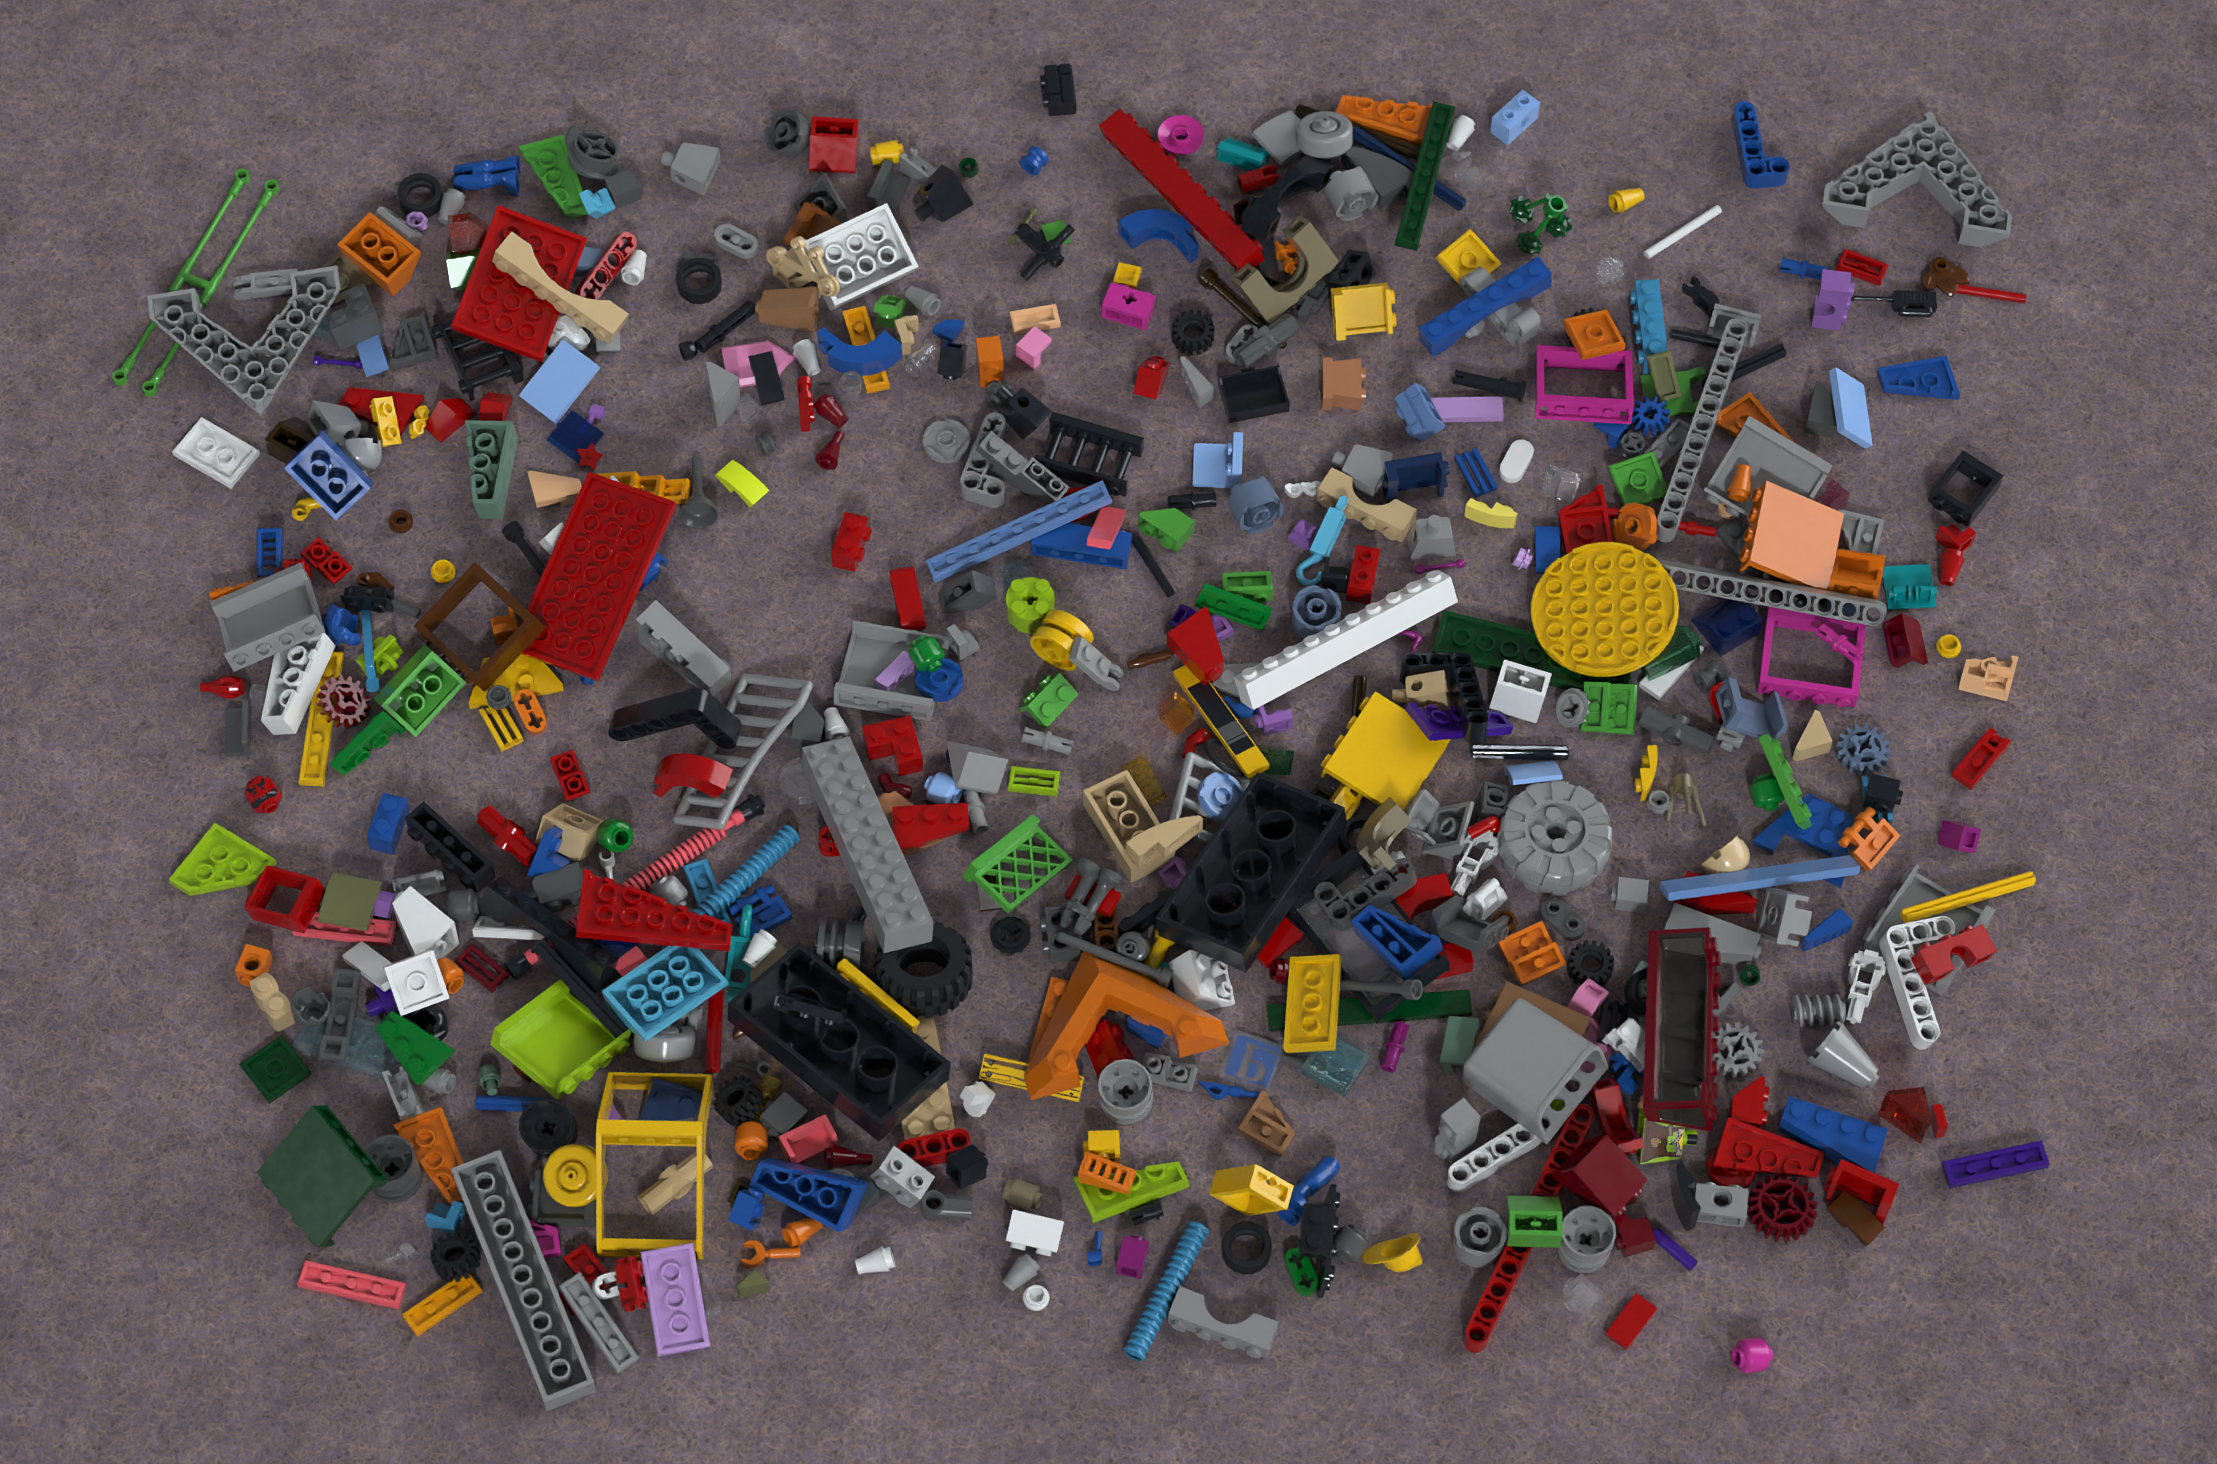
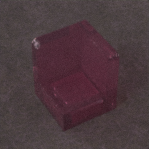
[1815,479,1850,511]

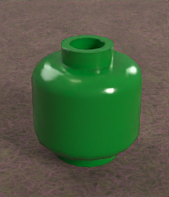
[908,635,945,673]
[1750,774,1785,812]
[596,818,633,853]

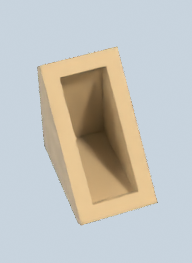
[1792,710,1832,761]

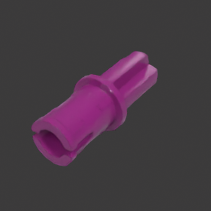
[1380,1022,1409,1073]

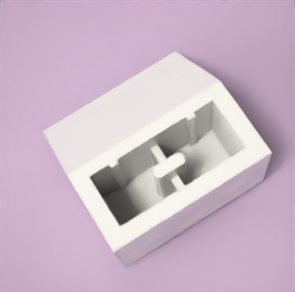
[1489,660,1552,723]
[1169,950,1235,1010]

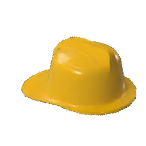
[1362,1233,1422,1272]

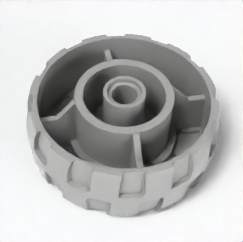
[1497,780,1613,896]

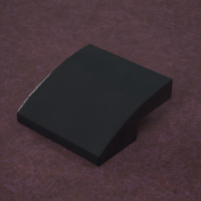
[1671,1161,1701,1232]

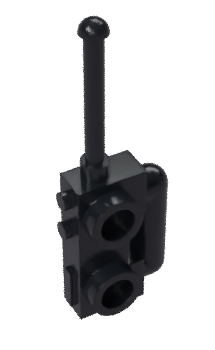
[1851,290,1937,318]

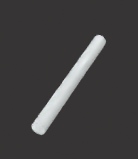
[1644,205,1722,259]

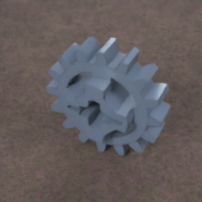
[1835,723,1891,776]

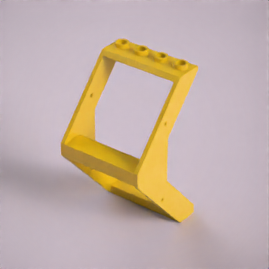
[596,1072,714,1259]

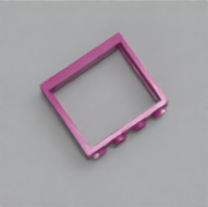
[1535,345,1634,424]
[1757,606,1866,708]

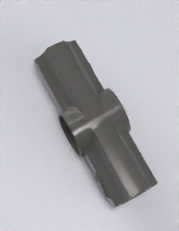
[1232,313,1300,368]
[1639,705,1716,755]

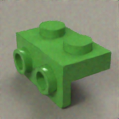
[1222,571,1273,604]
[1019,673,1079,728]

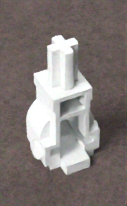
[1451,831,1499,897]
[1846,949,1887,1024]
[1602,1017,1672,1083]

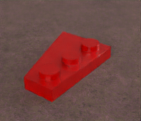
[338,387,425,436]
[892,803,969,853]

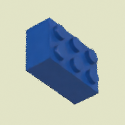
[284,430,373,521]

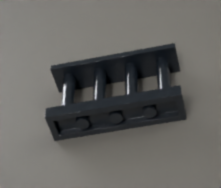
[431,314,524,401]
[1035,412,1144,497]

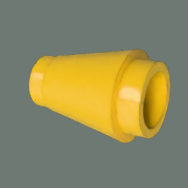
[1608,188,1645,213]

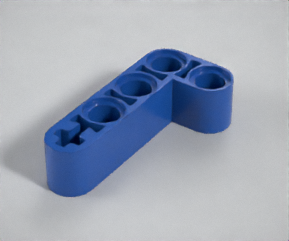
[1732,101,1790,188]

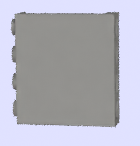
[1703,416,1833,525]
[210,562,325,672]
[834,621,950,722]
[1862,864,1996,996]

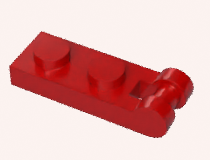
[797,376,815,432]
[1951,727,2012,790]

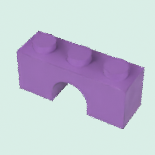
[1811,269,1855,331]

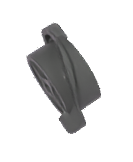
[565,125,622,180]

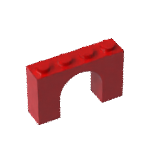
[1385,873,1474,980]

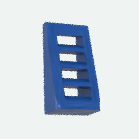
[257,527,284,577]
[1801,908,1853,951]

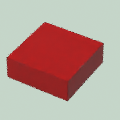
[1928,1103,1948,1138]

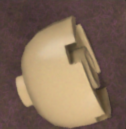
[1700,835,1750,875]

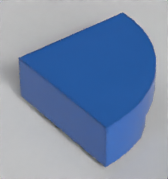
[932,319,965,343]

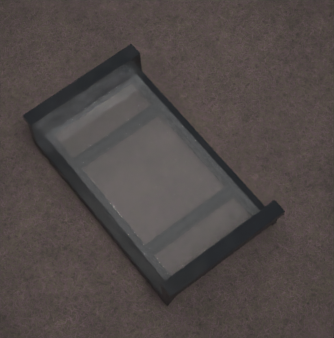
[1288,846,1451,1024]

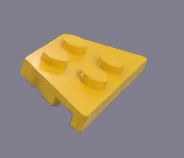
[469,654,564,709]

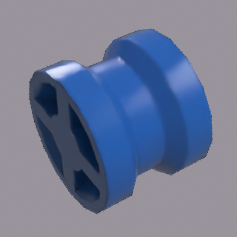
[1019,146,1049,176]

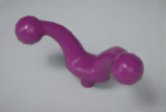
[1394,630,1424,654]

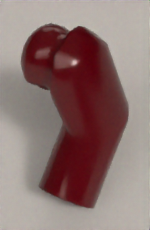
[877,773,912,799]

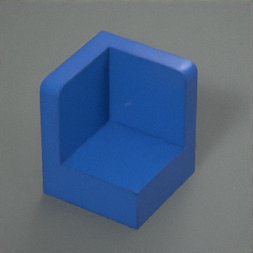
[1593,422,1629,449]

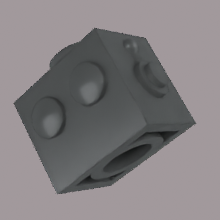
[1475,781,1508,823]
[759,1091,808,1143]

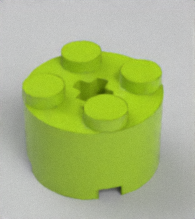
[1006,577,1055,634]

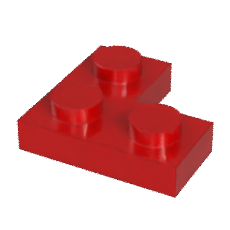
[558,1243,616,1316]

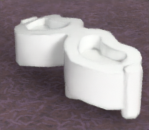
[1284,480,1322,498]

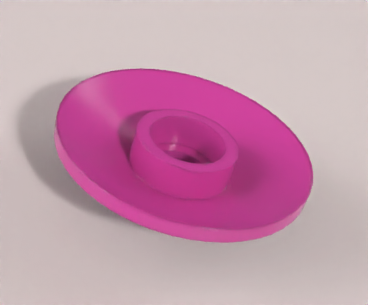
[1158,115,1204,155]

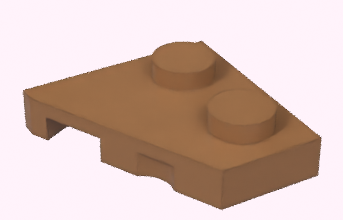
[1237,1090,1295,1157]

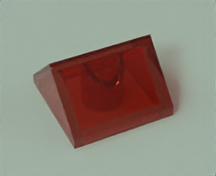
[1878,1087,1931,1144]

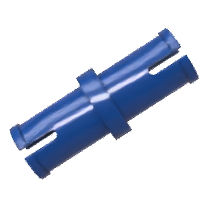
[1780,257,1829,280]

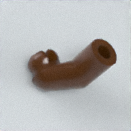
[357,572,394,591]

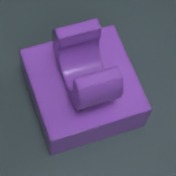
[1288,519,1319,551]

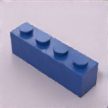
[1031,522,1132,570]

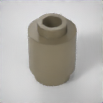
[1002,1179,1043,1211]

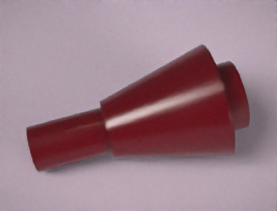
[815,430,845,470]
[824,1143,873,1169]

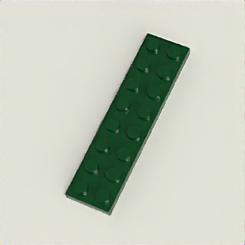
[1432,610,1631,692]

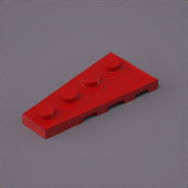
[1711,1117,1825,1179]

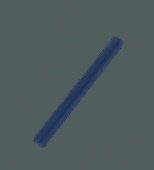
[1353,127,1467,211]

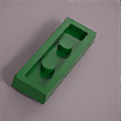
[1194,583,1272,631]

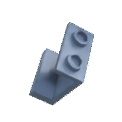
[1715,677,1788,739]

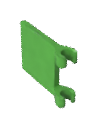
[1640,367,1710,417]

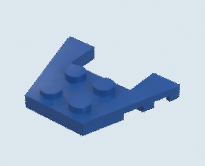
[1753,793,1853,888]

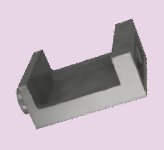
[1428,895,1509,955]
[528,1169,596,1228]

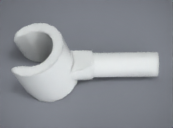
[599,851,615,879]

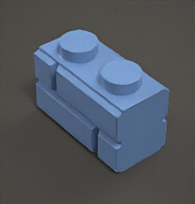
[1394,383,1445,442]

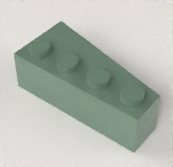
[465,420,518,519]

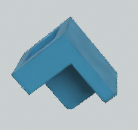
[424,1200,466,1235]

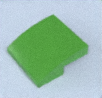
[1581,682,1638,735]

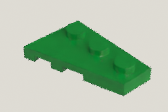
[330,711,406,776]
[374,1011,456,1085]

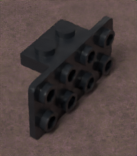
[1298,1184,1340,1298]

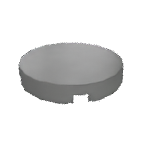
[923,419,970,463]

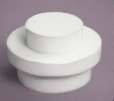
[1023,1285,1049,1311]

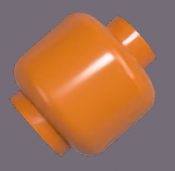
[437,957,464,995]
[734,1121,769,1160]

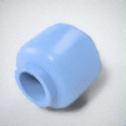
[924,772,963,804]

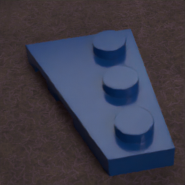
[1877,356,1960,400]

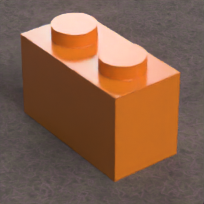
[976,336,1004,387]

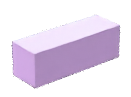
[875,651,916,692]

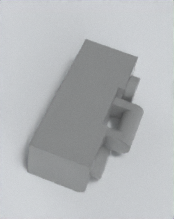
[1433,1098,1481,1164]

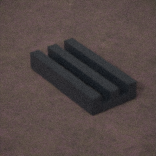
[1596,998,1629,1046]

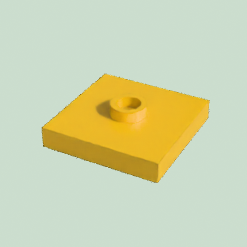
[1435,229,1502,288]

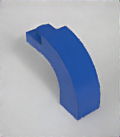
[1118,209,1199,263]
[817,327,903,376]

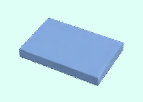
[519,339,600,424]
[1829,368,1873,448]

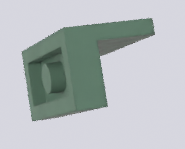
[1440,1016,1479,1074]

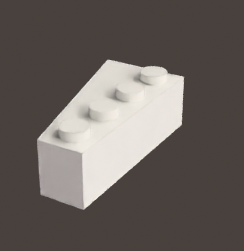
[261,632,335,735]

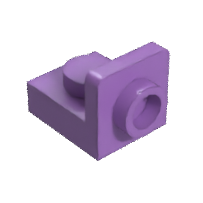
[1254,705,1294,736]

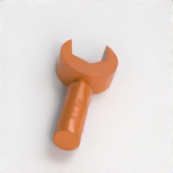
[741,1240,801,1268]

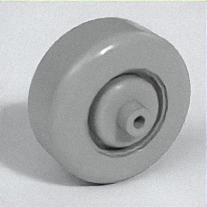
[1297,111,1353,158]
[634,1024,696,1063]

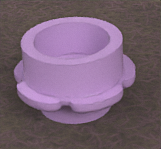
[405,211,428,232]
[1512,547,1532,570]

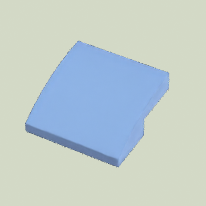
[1504,761,1563,785]

